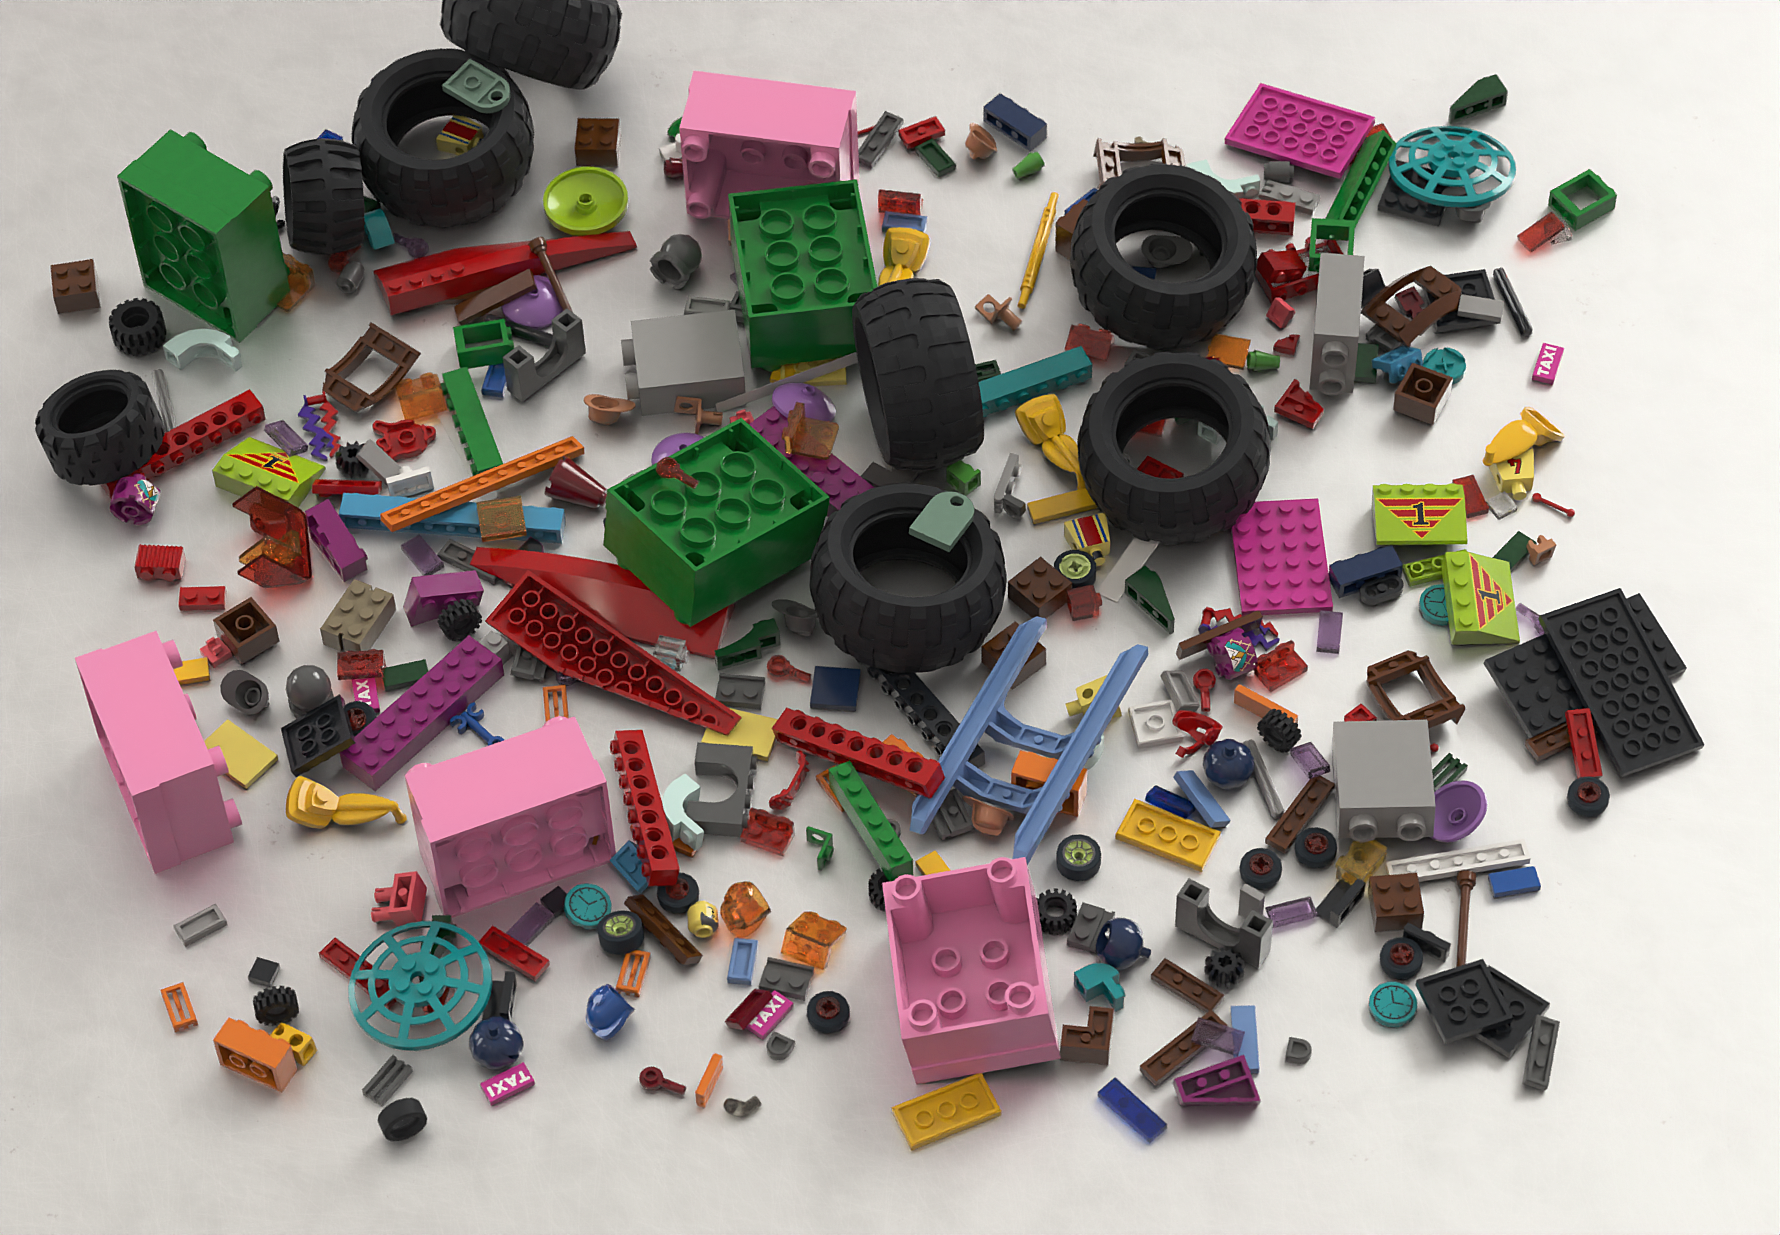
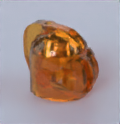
[720,881,771,938]

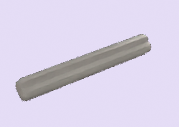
[152,369,176,433]
[1243,739,1284,819]

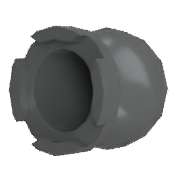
[649,234,702,289]
[285,665,334,719]

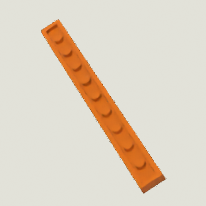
[380,436,585,532]

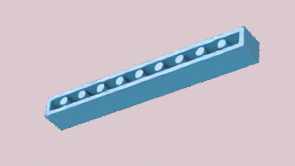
[339,493,566,544]

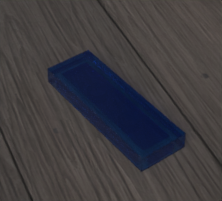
[1098,1077,1167,1143]

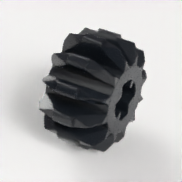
[335,440,369,479]
[1204,946,1245,989]

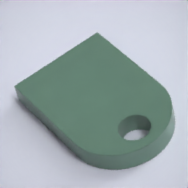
[442,59,511,113]
[909,491,974,552]

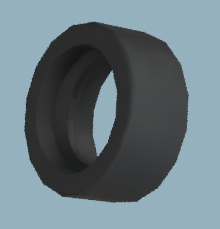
[377,1098,428,1141]

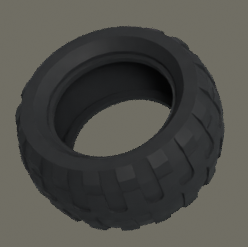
[440,0,622,90]
[351,48,534,227]
[1070,163,1258,349]
[852,278,984,471]
[1077,352,1271,545]
[809,483,1007,673]

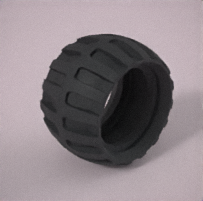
[283,139,365,255]

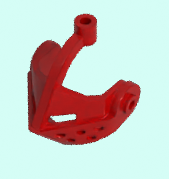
[1172,710,1223,758]

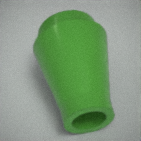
[1012,152,1045,179]
[1247,350,1280,371]

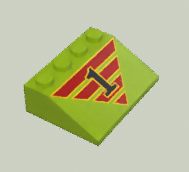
[212,437,326,517]
[1371,483,1468,545]
[1441,551,1520,645]

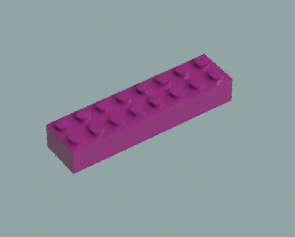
[749,406,874,517]
[339,635,504,791]

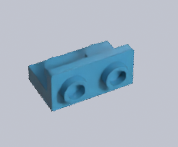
[1372,345,1423,384]
[609,840,648,893]

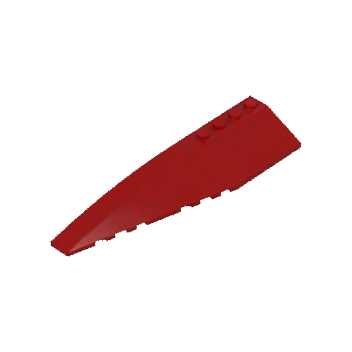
[373,231,637,315]
[470,547,735,659]
[485,570,742,736]

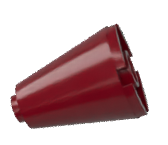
[544,456,607,509]

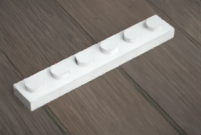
[1385,839,1531,882]

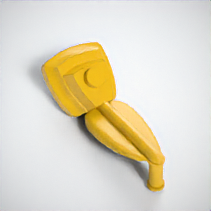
[878,227,930,286]
[1015,394,1086,490]
[1482,407,1565,466]
[286,776,407,829]

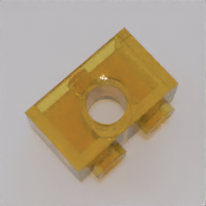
[1335,839,1388,885]

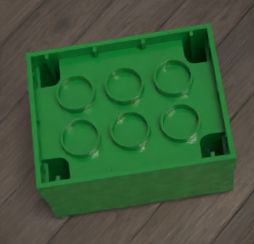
[117,129,291,343]
[728,179,878,371]
[603,418,830,627]

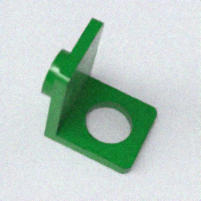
[806,826,834,871]

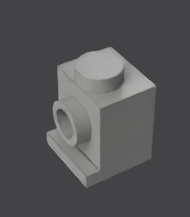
[479,631,514,665]

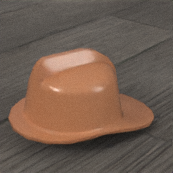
[965,123,998,160]
[583,394,636,425]
[962,796,1015,836]

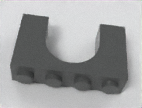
[503,308,586,402]
[686,742,758,837]
[1175,878,1273,968]

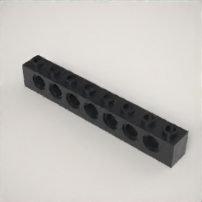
[855,659,985,768]

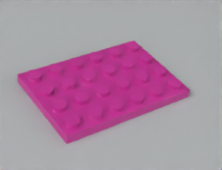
[1224,83,1375,179]
[1231,498,1333,616]

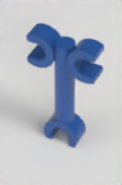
[450,702,504,746]

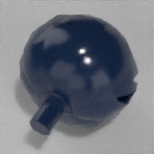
[1203,739,1255,789]
[1095,917,1151,970]
[469,1016,524,1070]

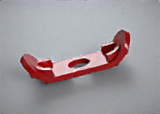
[769,750,810,810]

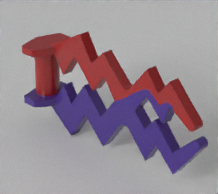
[298,391,341,461]
[1198,607,1280,651]

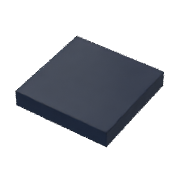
[810,666,861,711]

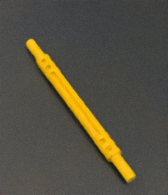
[1017,192,1059,309]

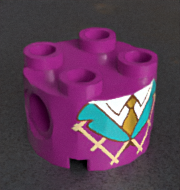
[110,474,161,525]
[1207,627,1257,680]

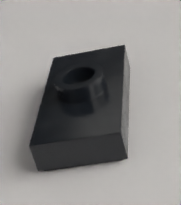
[1403,923,1451,962]

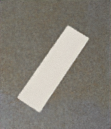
[1096,537,1160,602]

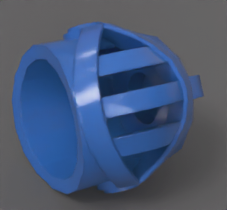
[585,984,635,1040]

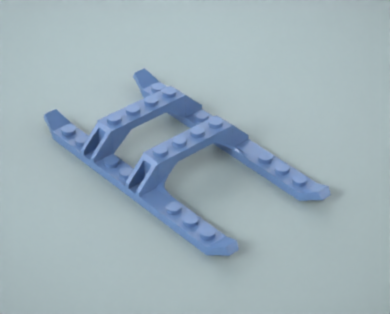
[909,616,1148,865]

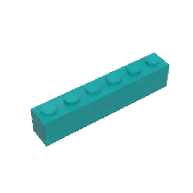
[979,346,1092,417]

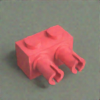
[371,871,427,927]

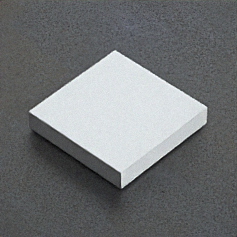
[1128,699,1184,749]

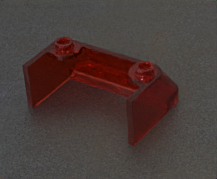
[232,486,312,588]

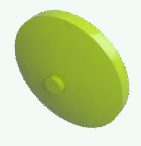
[543,167,628,236]

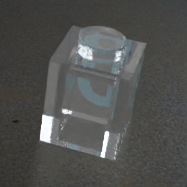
[653,635,690,672]

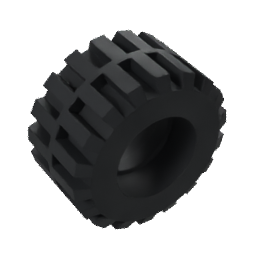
[109,298,167,356]

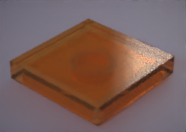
[476,496,527,542]

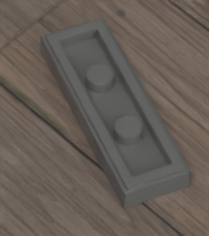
[858,111,904,168]
[437,539,499,585]
[1522,1014,1560,1091]

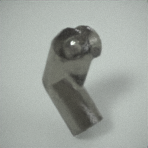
[723,1096,762,1117]

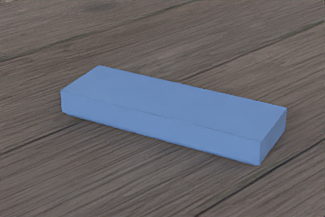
[1173,770,1231,828]
[1230,1005,1259,1073]

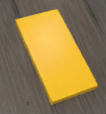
[1115,799,1221,872]
[892,1073,1002,1151]

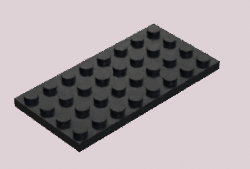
[1538,588,1705,777]
[1483,593,1687,738]

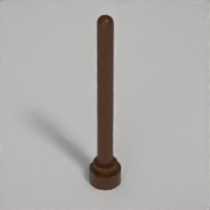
[528,237,573,312]
[1456,870,1476,967]

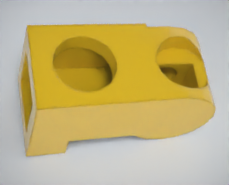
[270,1023,318,1066]

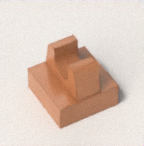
[1527,535,1557,566]

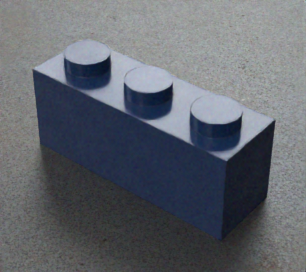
[983,93,1047,152]
[1329,545,1403,598]

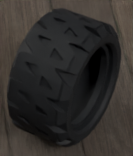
[35,370,165,486]

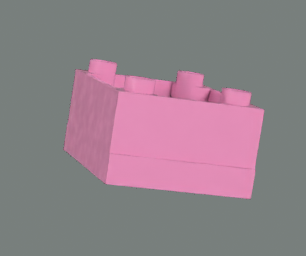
[679,71,859,219]
[75,631,242,874]
[405,716,616,918]
[882,857,1061,1085]

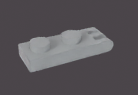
[1259,180,1320,215]
[994,453,1022,513]

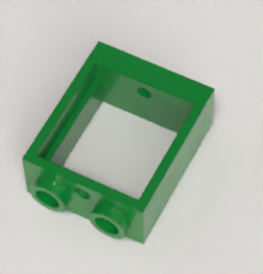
[1548,169,1617,231]
[1308,218,1355,272]
[453,319,514,369]

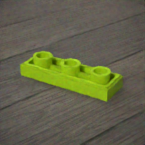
[1402,549,1467,587]

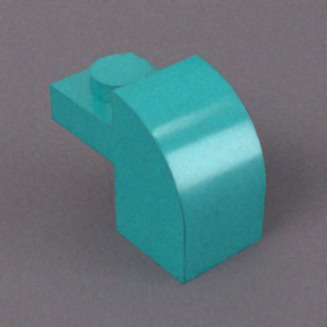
[364,208,395,250]
[1074,963,1126,1012]

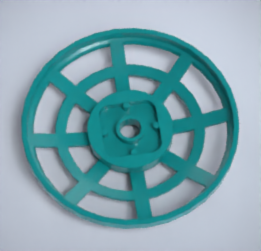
[1388,126,1516,207]
[348,921,492,1051]

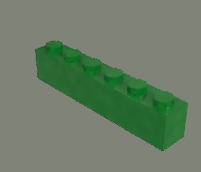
[1325,130,1397,227]
[440,367,503,476]
[829,761,913,882]

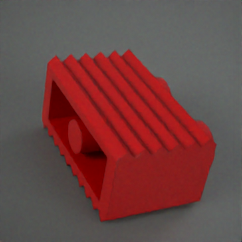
[1257,250,1307,284]
[134,544,186,581]

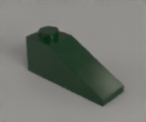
[1448,74,1508,124]
[1125,565,1175,635]

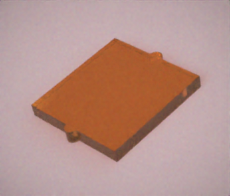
[1208,334,1251,370]

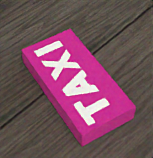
[1532,343,1564,385]
[351,671,380,716]
[746,990,794,1040]
[480,1062,535,1106]

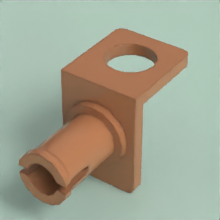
[975,294,1023,331]
[674,396,723,434]

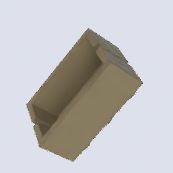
[320,579,396,660]

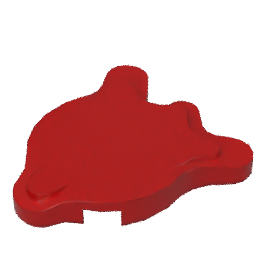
[372,419,436,461]

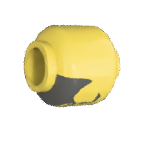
[687,901,719,938]

